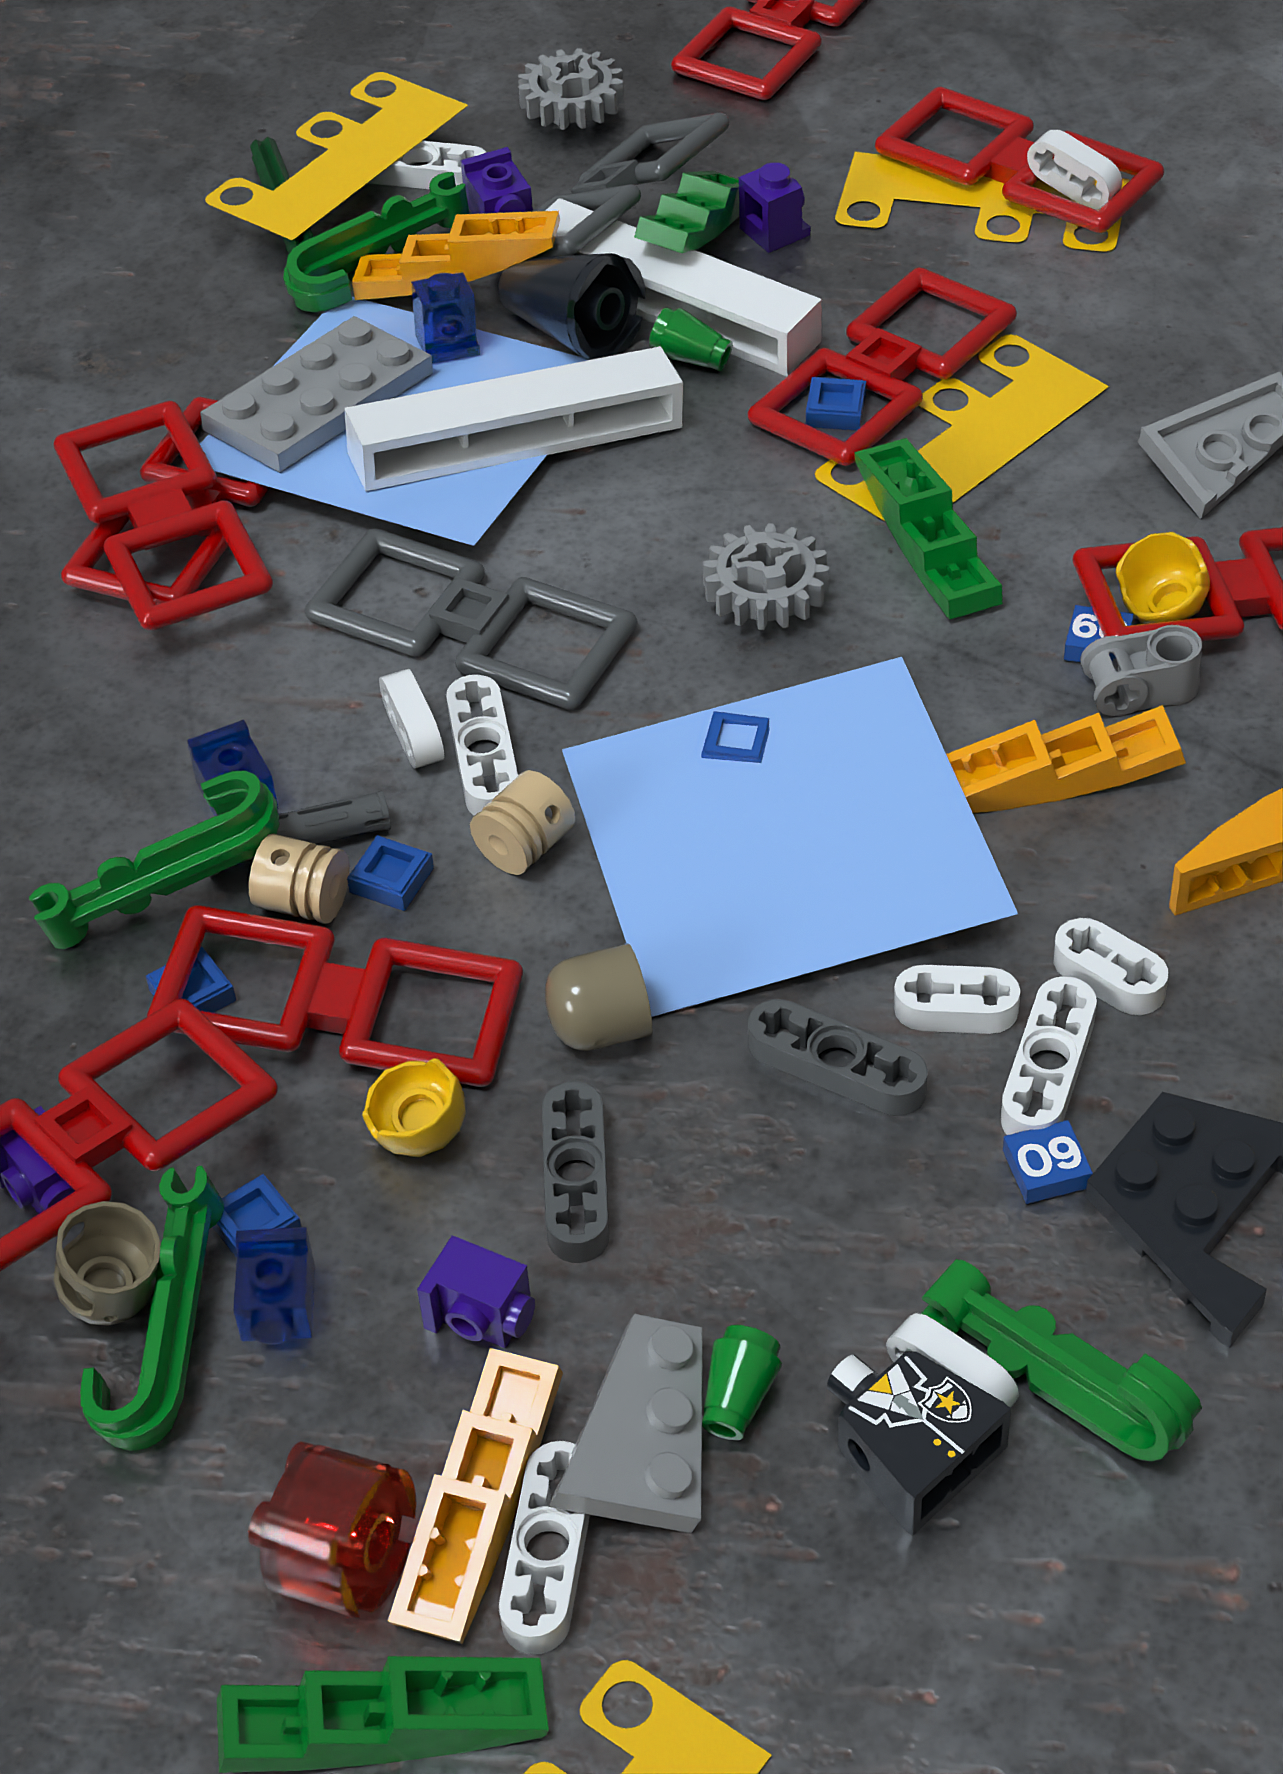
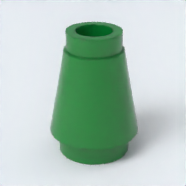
[649,307,733,371]
[702,1325,782,1440]

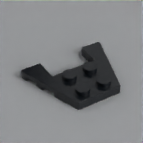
[1085,1092,1283,1348]

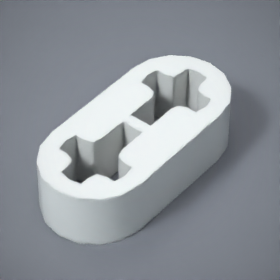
[1027,130,1122,210]
[379,669,444,769]
[1053,918,1168,1015]
[894,965,1020,1034]
[886,1313,1019,1408]

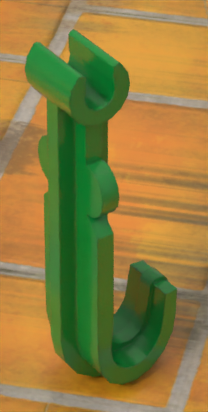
[283,172,470,312]
[29,771,280,949]
[80,1166,224,1451]
[921,1259,1202,1461]

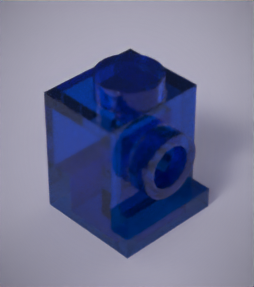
[411,272,480,364]
[187,720,278,817]
[233,1227,315,1344]

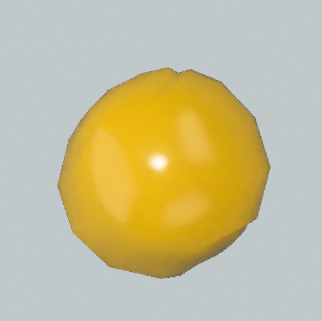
[1116,532,1210,624]
[362,1058,466,1157]

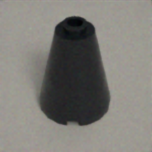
[498,253,645,360]

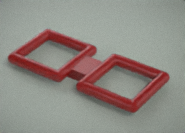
[671,0,864,100]
[875,87,1164,233]
[748,267,1017,466]
[61,397,270,604]
[54,401,273,631]
[1072,527,1283,642]
[147,905,523,1087]
[0,999,278,1272]

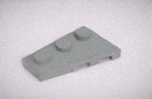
[1138,371,1283,519]
[548,1314,702,1533]

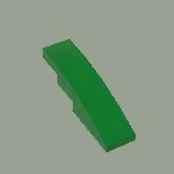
[634,170,739,254]
[855,438,1003,620]
[216,1656,549,1773]

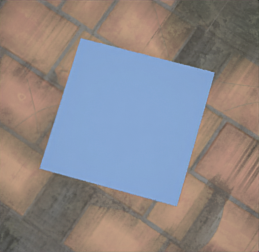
[183,296,588,546]
[562,657,1018,1017]

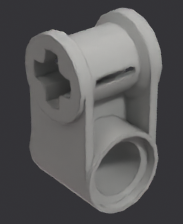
[1080,625,1202,717]

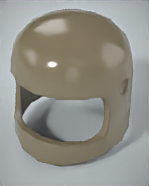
[545,943,653,1051]
[54,1201,161,1326]

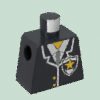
[827,1352,1011,1536]

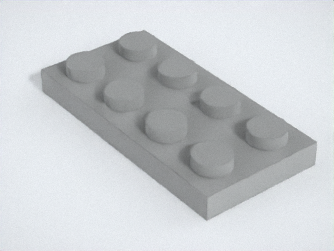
[200,316,433,472]

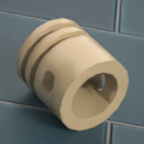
[470,770,575,875]
[249,834,350,924]

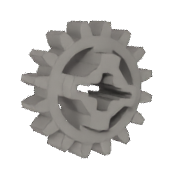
[518,48,624,130]
[703,523,829,630]

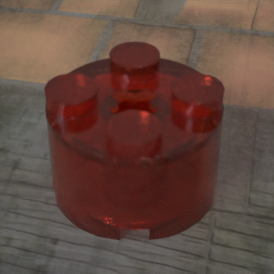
[248,1441,417,1618]

